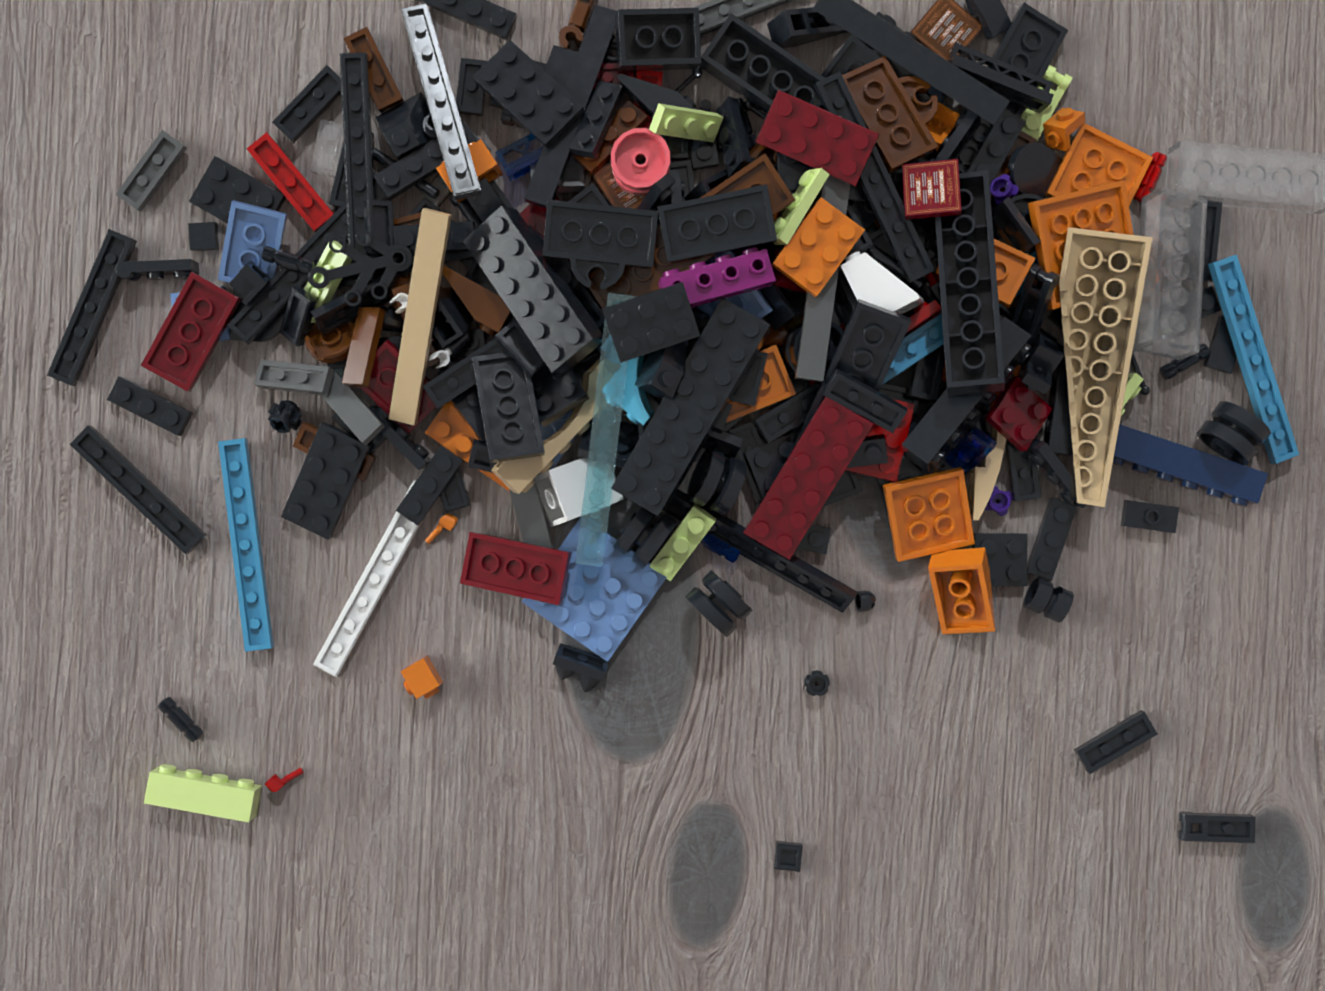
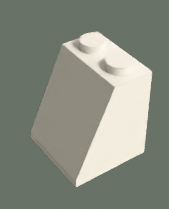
[840,251,924,315]
[535,458,624,527]

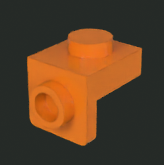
[926,102,960,151]
[1043,108,1086,151]

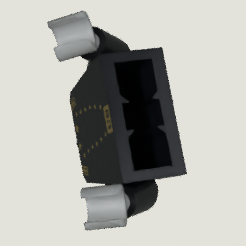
[390,286,474,369]

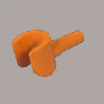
[425,514,458,544]

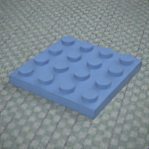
[522,515,667,662]

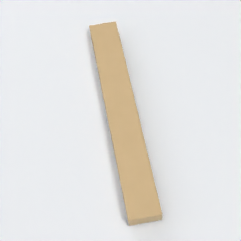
[389,208,452,426]

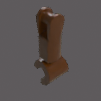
[558,0,596,49]

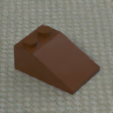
[442,265,513,338]

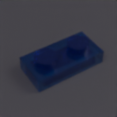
[945,427,997,475]

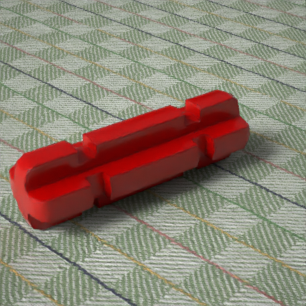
[1134,152,1167,204]

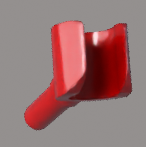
[265,767,304,792]

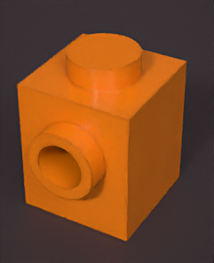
[400,655,443,699]

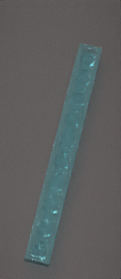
[576,292,636,567]

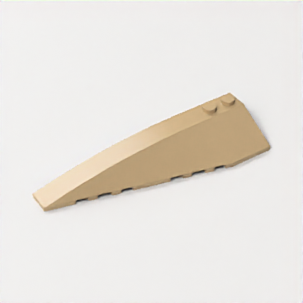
[1059,227,1153,507]

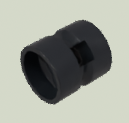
[1023,577,1074,623]

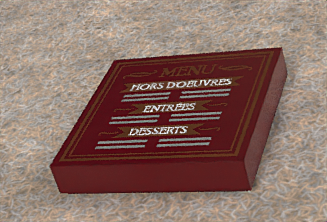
[902,159,961,220]

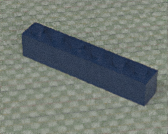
[1113,424,1268,507]

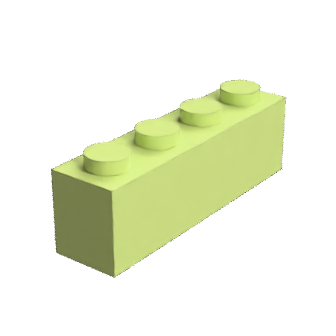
[144,764,262,823]

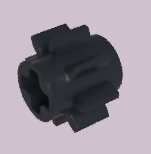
[268,400,303,433]

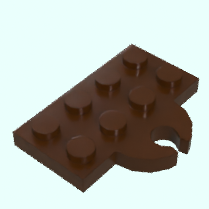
[842,56,938,173]

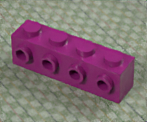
[658,247,776,308]

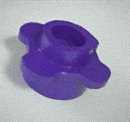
[990,174,1019,205]
[985,486,1013,516]

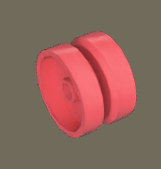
[611,128,670,196]

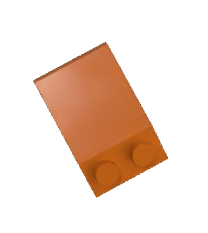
[928,547,996,634]

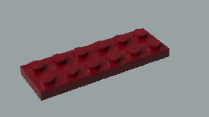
[743,396,874,560]

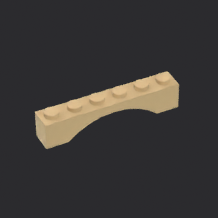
[491,356,619,494]

